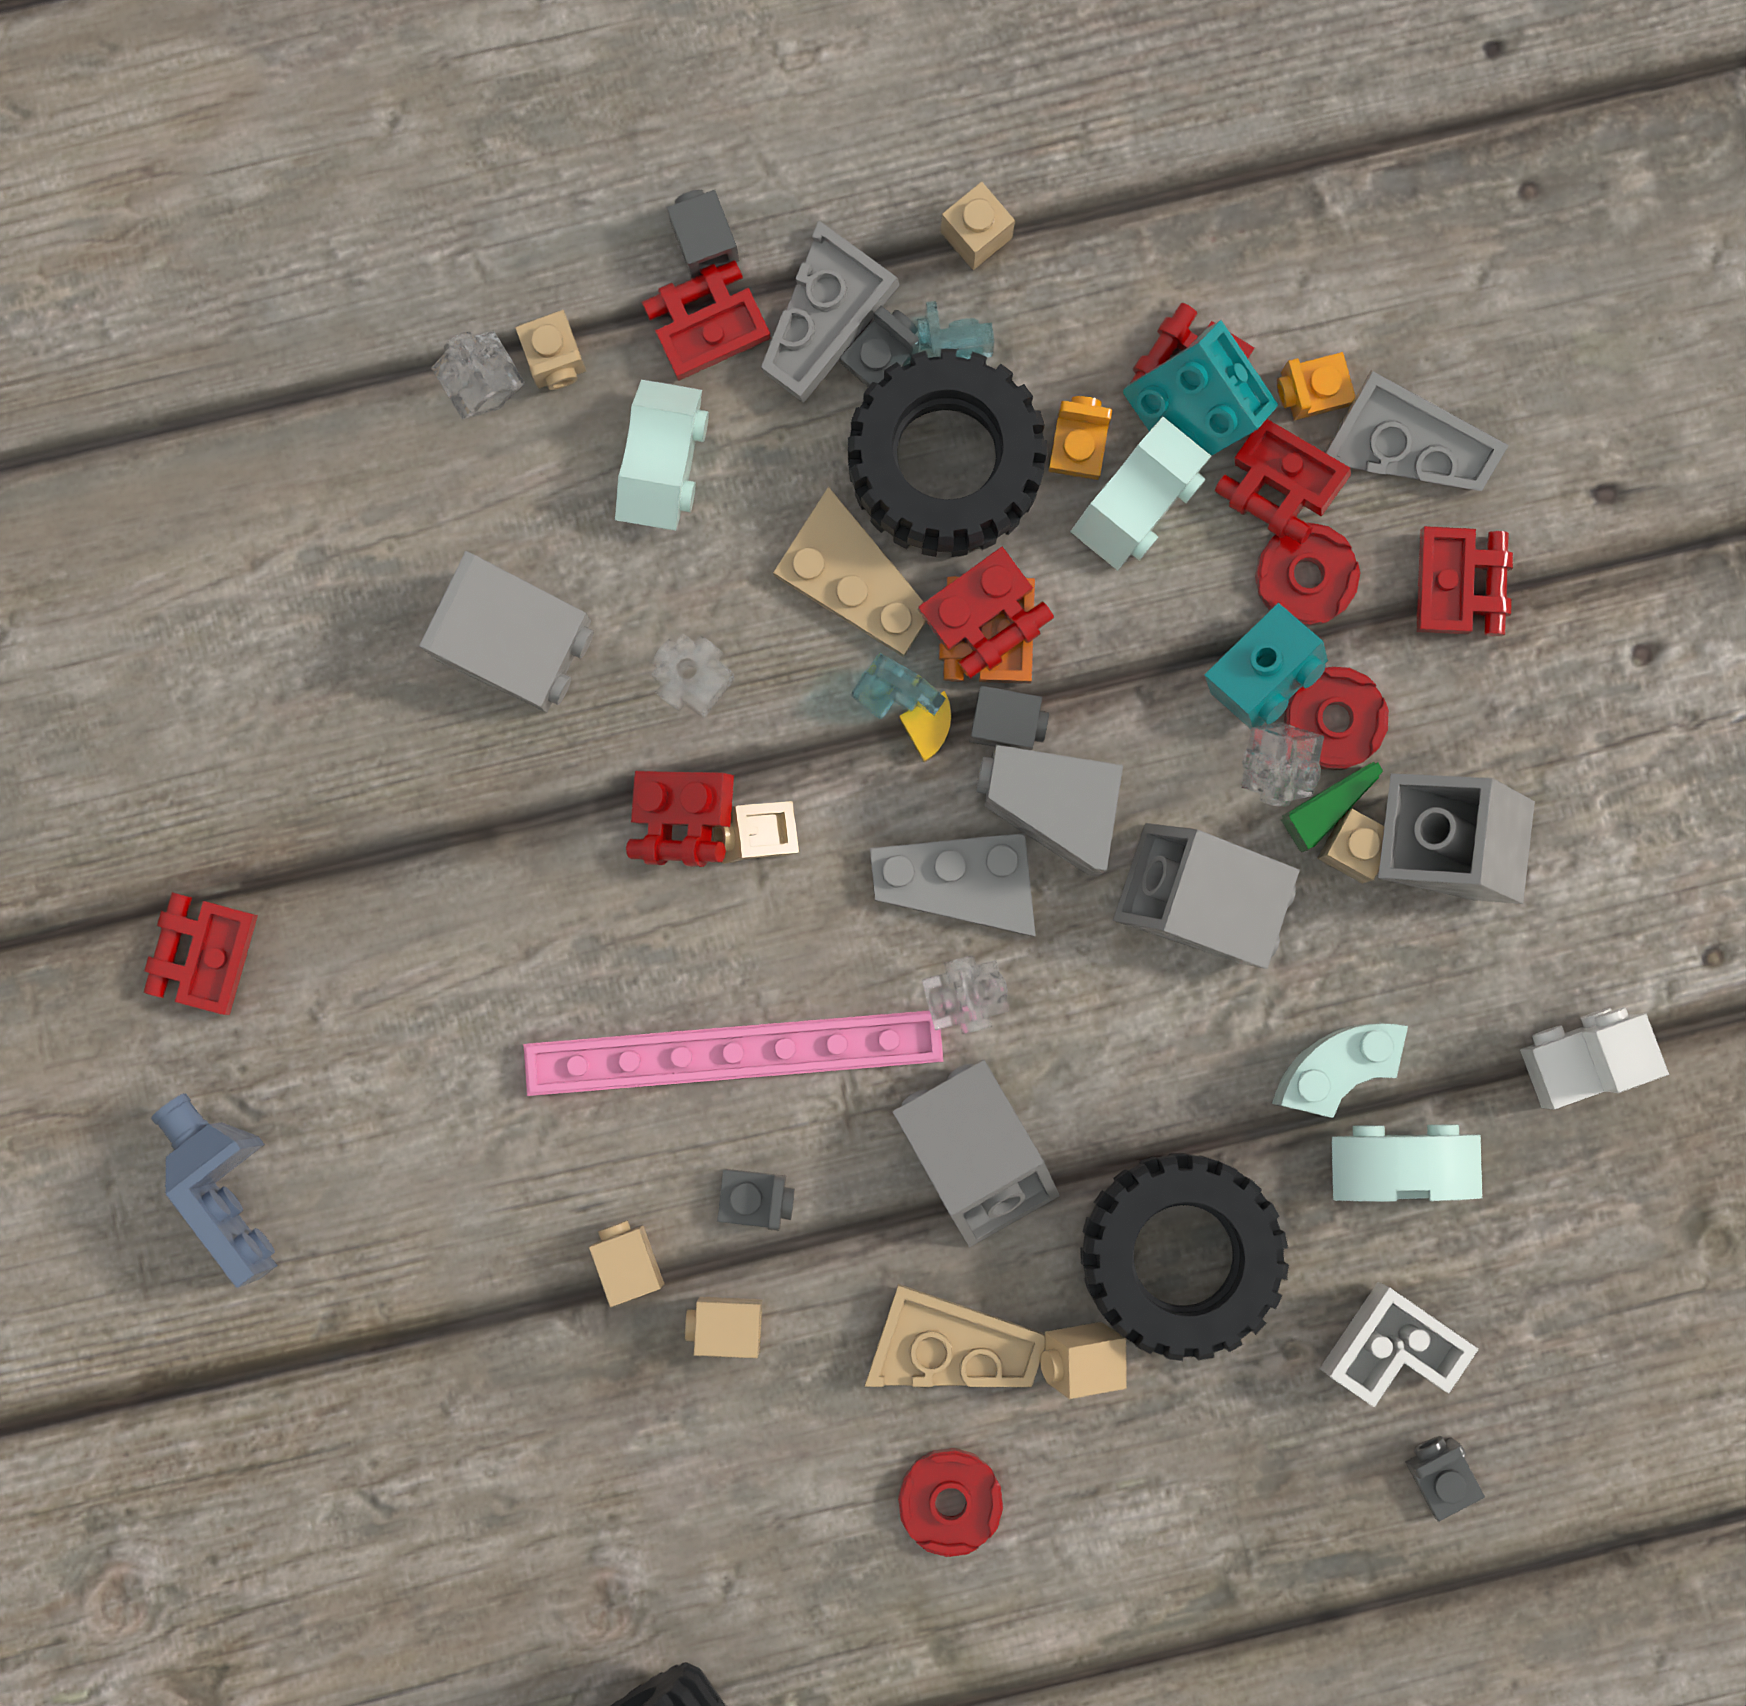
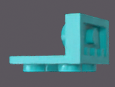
[1123,320,1279,456]

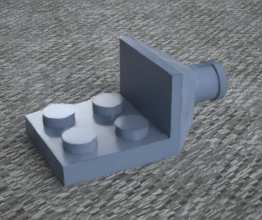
[151,1093,278,1288]

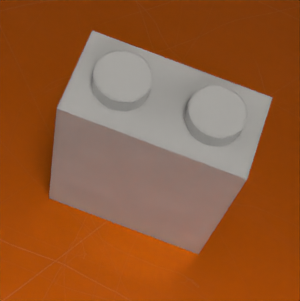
[419,551,594,713]
[976,745,1123,877]
[1378,774,1535,904]
[1113,823,1300,969]
[892,1060,1060,1248]

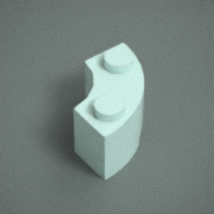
[615,379,709,531]
[1070,417,1211,571]
[1272,1024,1408,1118]
[1332,1124,1482,1201]

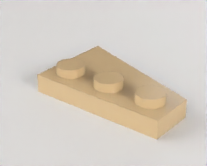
[773,486,926,657]
[865,1284,1045,1387]

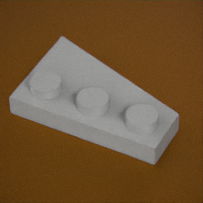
[761,220,900,403]
[1324,370,1509,491]
[870,833,1036,937]

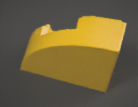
[899,691,951,763]

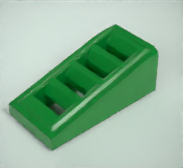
[1280,762,1383,852]

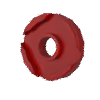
[1255,522,1360,627]
[1284,667,1389,770]
[898,1448,1003,1557]

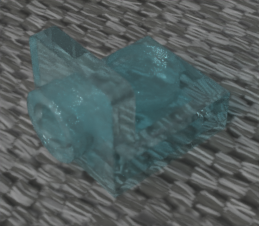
[917,301,995,359]
[851,652,946,719]

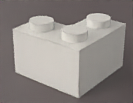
[1520,1007,1669,1110]
[1319,1282,1479,1407]

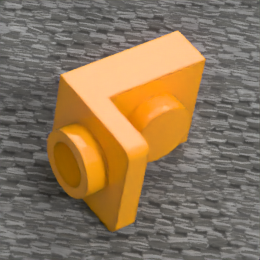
[1277,352,1356,421]
[1048,396,1112,480]

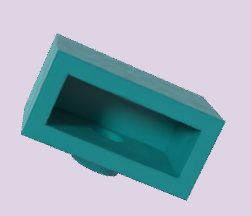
[1204,603,1328,732]

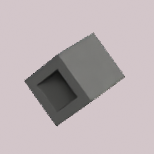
[667,189,739,278]
[969,686,1049,751]

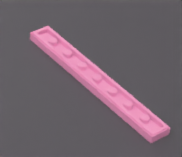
[523,1010,943,1096]

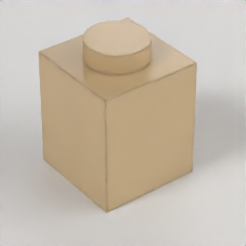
[941,182,1015,270]
[1317,809,1384,884]
[589,1220,664,1307]
[685,1297,762,1358]
[1040,1322,1127,1399]

